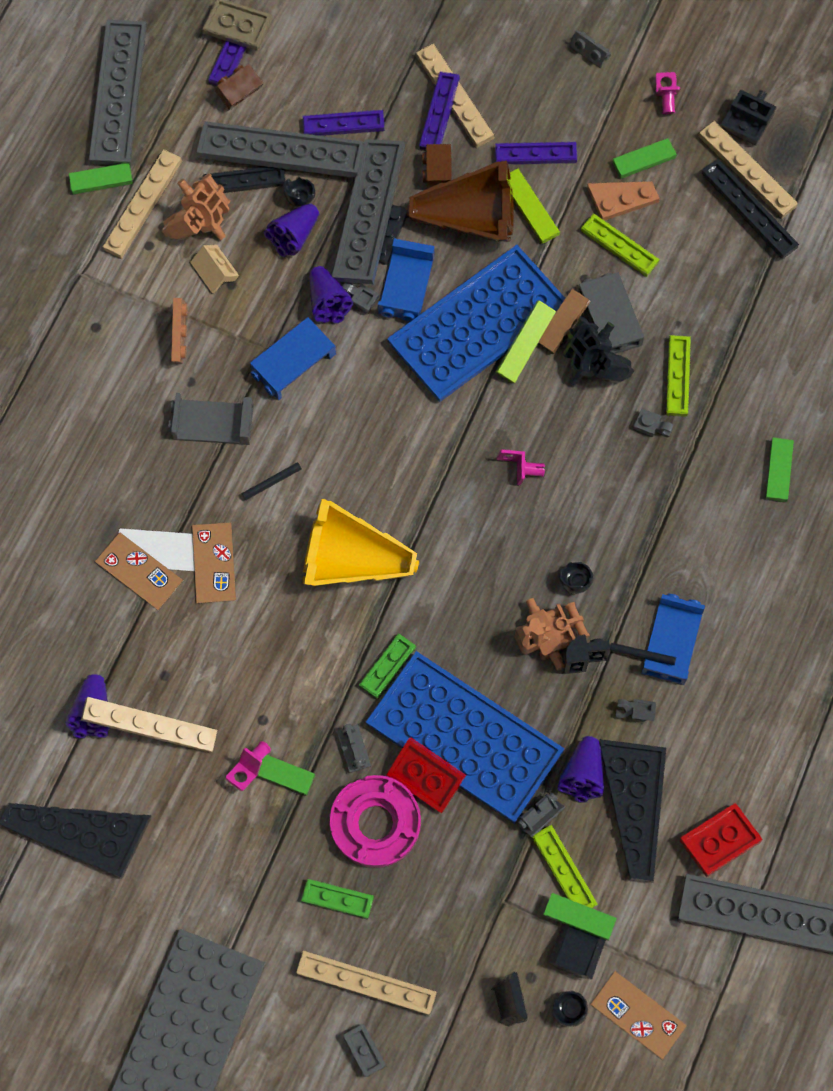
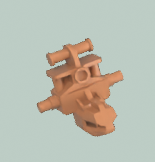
[162,173,231,240]
[515,598,590,670]

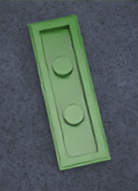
[612,138,677,179]
[69,164,133,194]
[765,437,794,502]
[359,633,416,699]
[257,755,315,796]
[302,879,374,919]
[543,893,617,941]

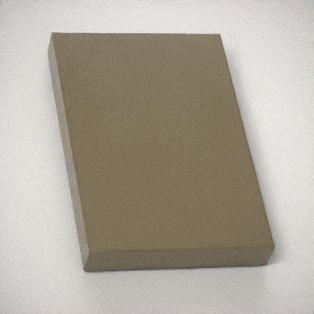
[202,0,273,51]

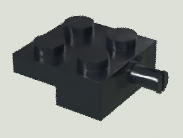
[720,89,776,146]

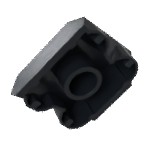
[548,923,606,980]
[491,972,528,1027]

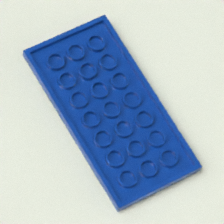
[387,245,566,402]
[366,651,564,824]

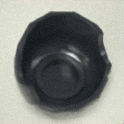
[283,177,316,207]
[559,562,593,594]
[552,991,588,1027]

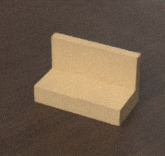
[190,245,239,293]

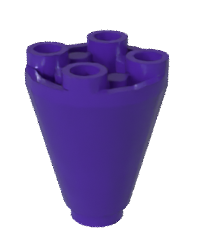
[264,203,319,257]
[309,266,353,323]
[65,674,110,738]
[558,736,604,803]

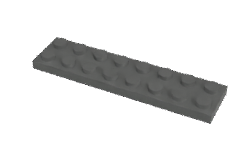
[89,19,147,166]
[197,121,364,178]
[332,139,405,284]
[678,874,833,953]

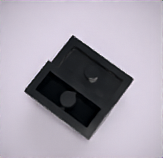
[563,634,610,674]

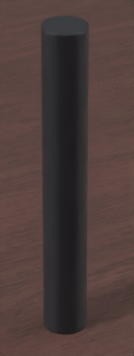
[242,462,302,500]
[610,643,676,666]

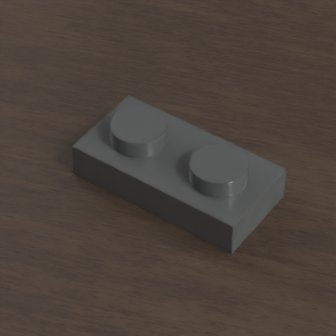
[343,1024,386,1078]

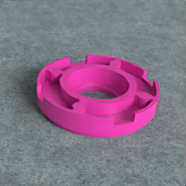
[330,775,421,868]

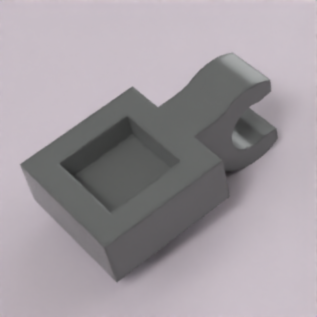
[342,282,379,313]
[633,409,673,437]
[616,699,656,721]

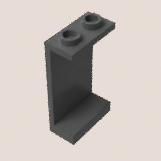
[578,272,644,354]
[168,393,254,445]

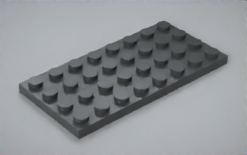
[112,929,266,1091]

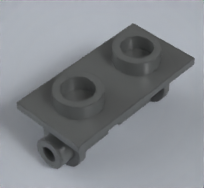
[570,30,611,68]
[337,724,371,773]
[518,792,565,837]

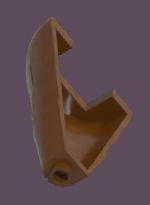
[406,161,514,242]

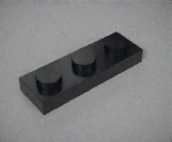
[379,204,407,265]

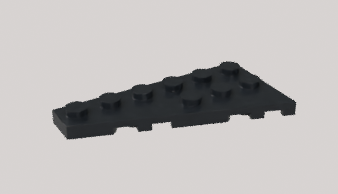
[599,739,667,883]
[0,803,152,879]

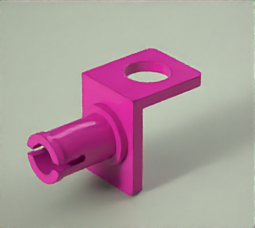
[656,72,680,115]
[497,450,545,485]
[225,741,271,791]

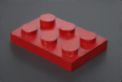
[387,737,466,814]
[679,803,763,878]

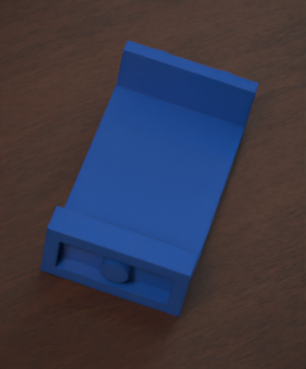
[378,238,435,322]
[250,317,336,400]
[641,594,705,685]

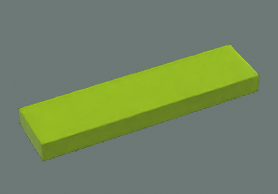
[509,169,560,244]
[581,214,660,277]
[496,300,556,383]
[666,335,691,417]
[532,825,598,908]

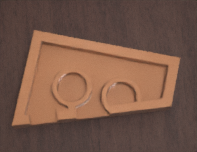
[587,182,660,221]
[171,298,188,363]

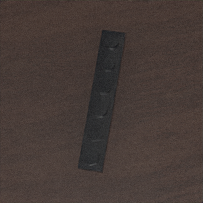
[701,158,799,260]

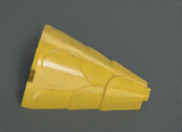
[302,499,419,586]

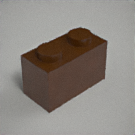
[215,63,264,110]
[422,144,452,189]

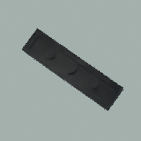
[203,167,286,193]

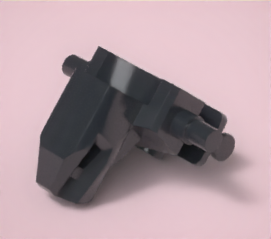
[561,316,634,386]

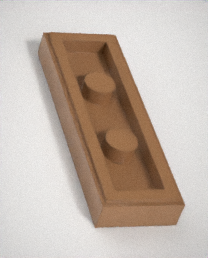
[539,289,591,353]

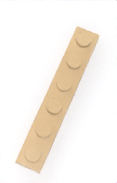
[416,44,494,148]
[699,121,798,219]
[103,150,182,259]
[81,697,217,753]
[296,951,437,1016]

